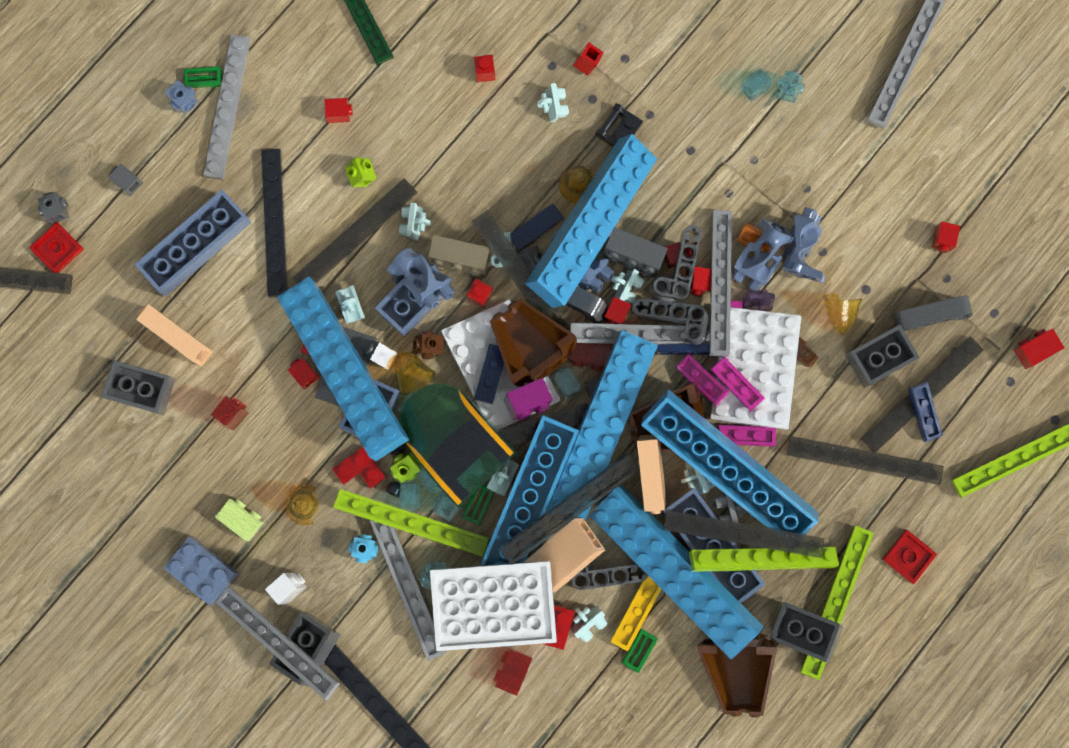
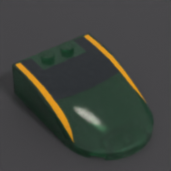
[400,384,521,508]

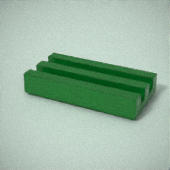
[183,66,222,88]
[462,482,494,526]
[621,629,658,673]

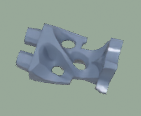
[781,207,825,284]
[549,219,614,293]
[732,219,795,291]
[387,248,454,310]

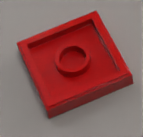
[29,222,84,275]
[881,529,937,584]

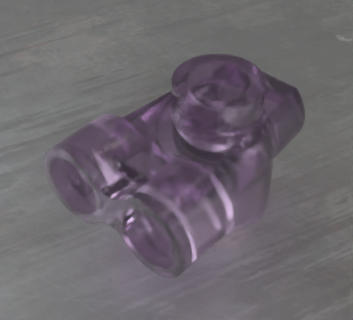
[742,289,775,312]

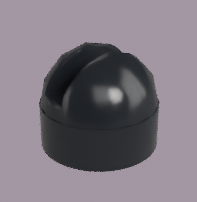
[385,481,402,498]

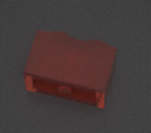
[568,343,611,372]
[211,396,249,430]
[493,648,533,696]

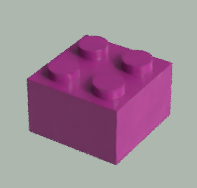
[504,378,553,422]

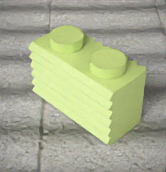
[215,498,264,541]

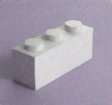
[265,572,307,605]

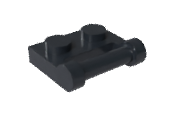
[595,103,643,147]

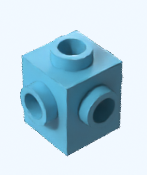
[349,534,378,563]

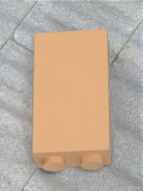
[136,304,213,366]
[637,434,667,514]
[525,518,605,593]

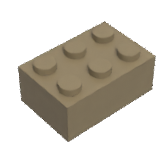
[428,235,491,279]

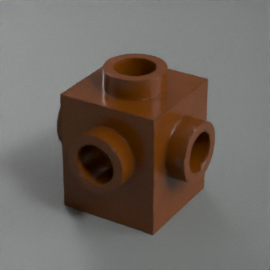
[413,331,444,359]

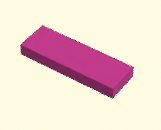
[675,354,730,406]
[710,357,765,412]
[717,425,776,447]

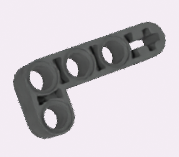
[651,225,701,300]
[566,286,608,324]
[893,295,973,331]
[632,299,709,345]
[571,564,648,590]

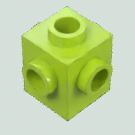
[345,157,377,188]
[390,450,423,483]

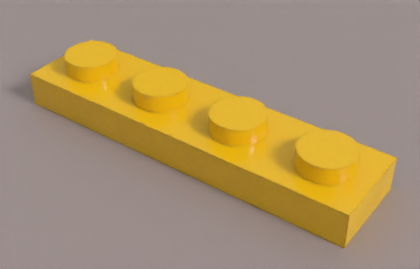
[610,576,661,651]

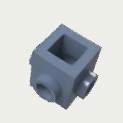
[164,80,198,114]

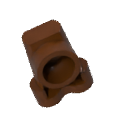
[797,337,818,367]

